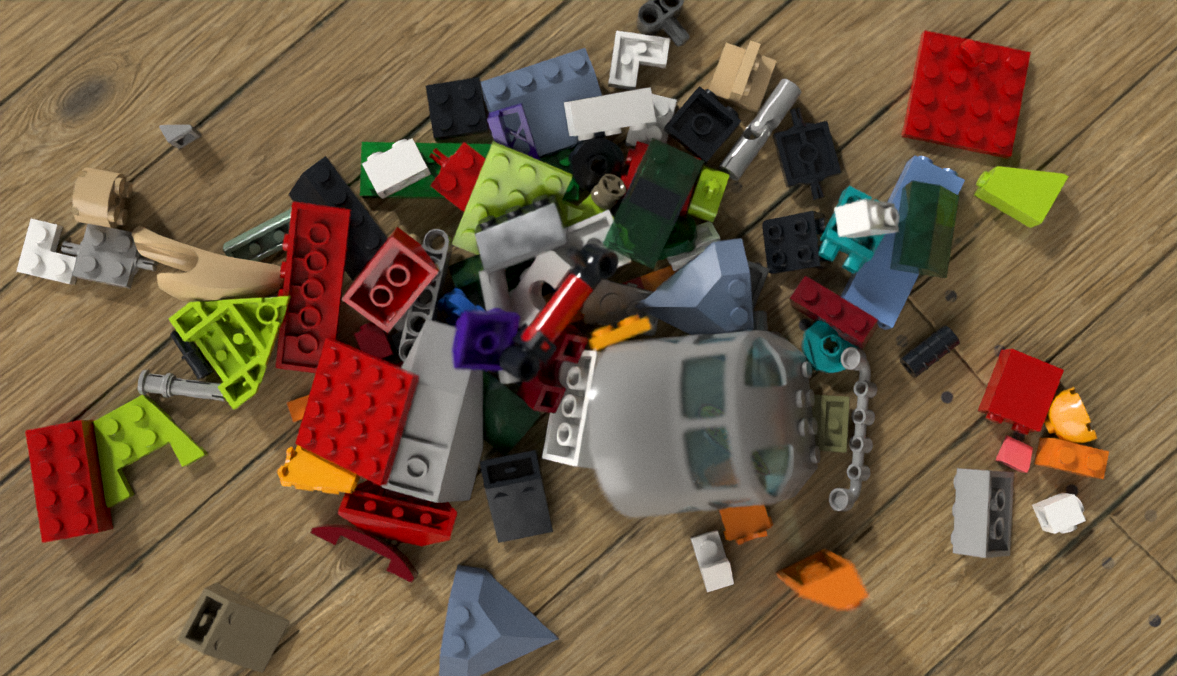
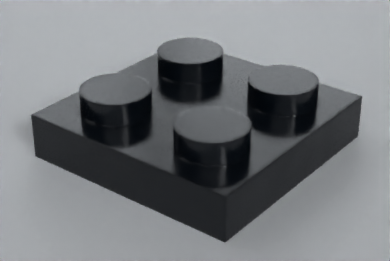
[425,77,488,141]

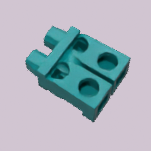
[818,185,885,274]

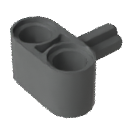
[637,0,690,47]

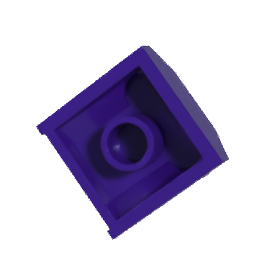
[452,308,521,371]

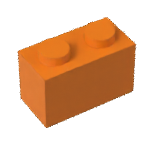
[1034,437,1109,479]

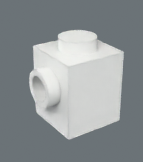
[1032,493,1086,534]

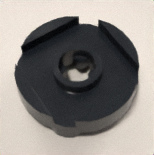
[568,136,625,192]

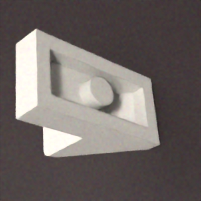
[691,530,734,592]

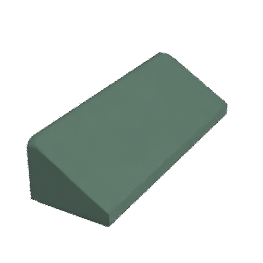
[223,209,291,262]

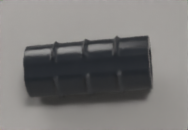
[900,325,960,378]

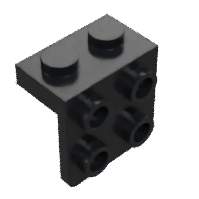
[762,211,831,274]

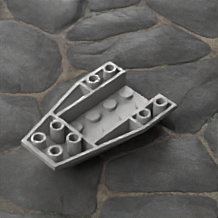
[381,319,483,503]

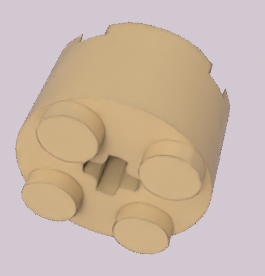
[73,167,133,228]

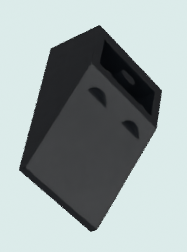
[480,449,553,543]

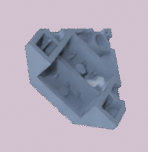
[635,238,754,335]
[439,565,559,676]

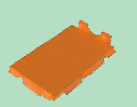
[707,463,773,545]

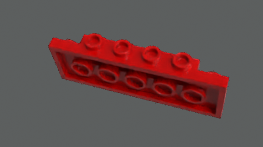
[275,201,351,373]

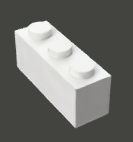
[564,88,656,141]

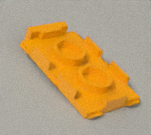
[277,445,360,495]

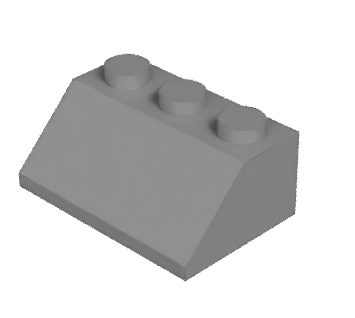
[951,468,1014,558]

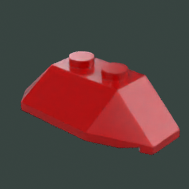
[338,480,457,546]

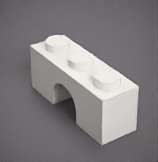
[509,246,576,328]

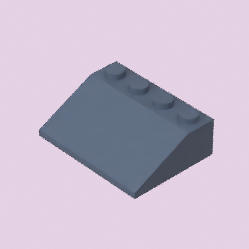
[481,48,605,158]

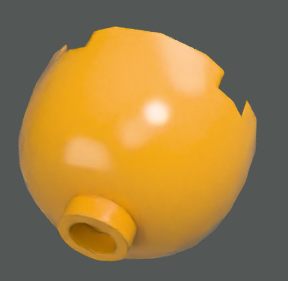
[1044,387,1097,444]

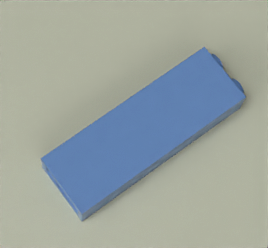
[841,156,965,330]

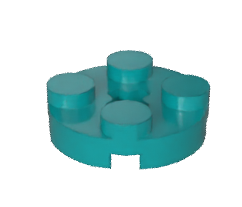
[802,320,859,373]

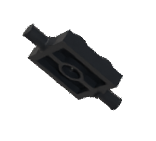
[773,108,841,200]

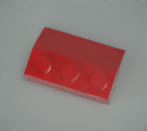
[342,227,439,333]

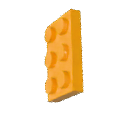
[587,315,651,351]

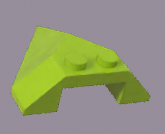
[169,296,291,410]

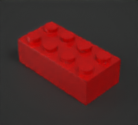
[25,420,113,543]

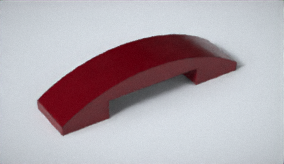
[310,524,418,583]

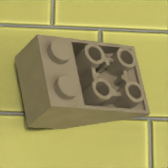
[177,583,290,673]

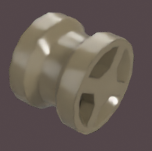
[591,174,626,209]

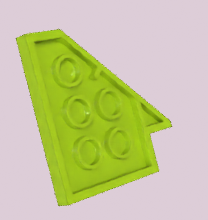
[451,141,583,255]

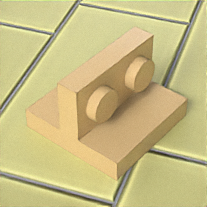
[709,40,777,113]

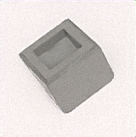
[159,125,201,149]

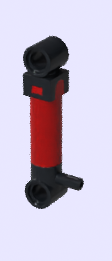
[499,243,619,382]

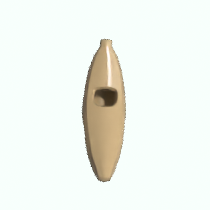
[132,224,284,303]

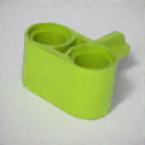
[687,165,730,223]

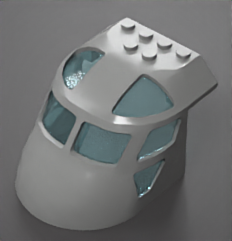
[588,330,820,518]

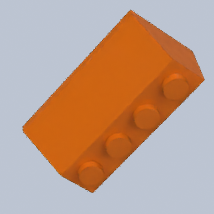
[776,548,869,611]

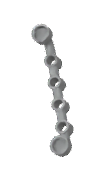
[829,347,877,511]

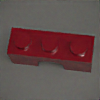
[789,276,878,350]
[517,324,589,414]

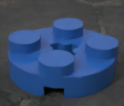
[438,288,485,327]

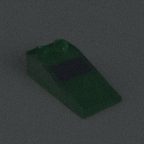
[602,138,704,269]

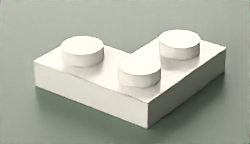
[608,31,670,90]
[16,219,77,285]

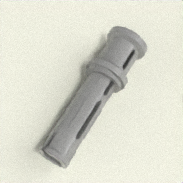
[138,370,226,402]

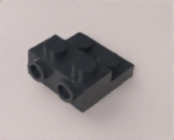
[663,86,741,165]

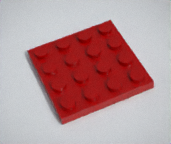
[902,30,1031,159]
[295,338,420,486]

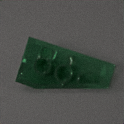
[483,370,541,456]

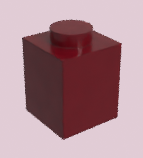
[354,322,398,361]

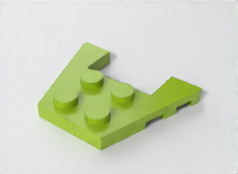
[93,395,208,508]

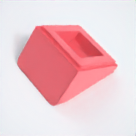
[995,435,1033,473]

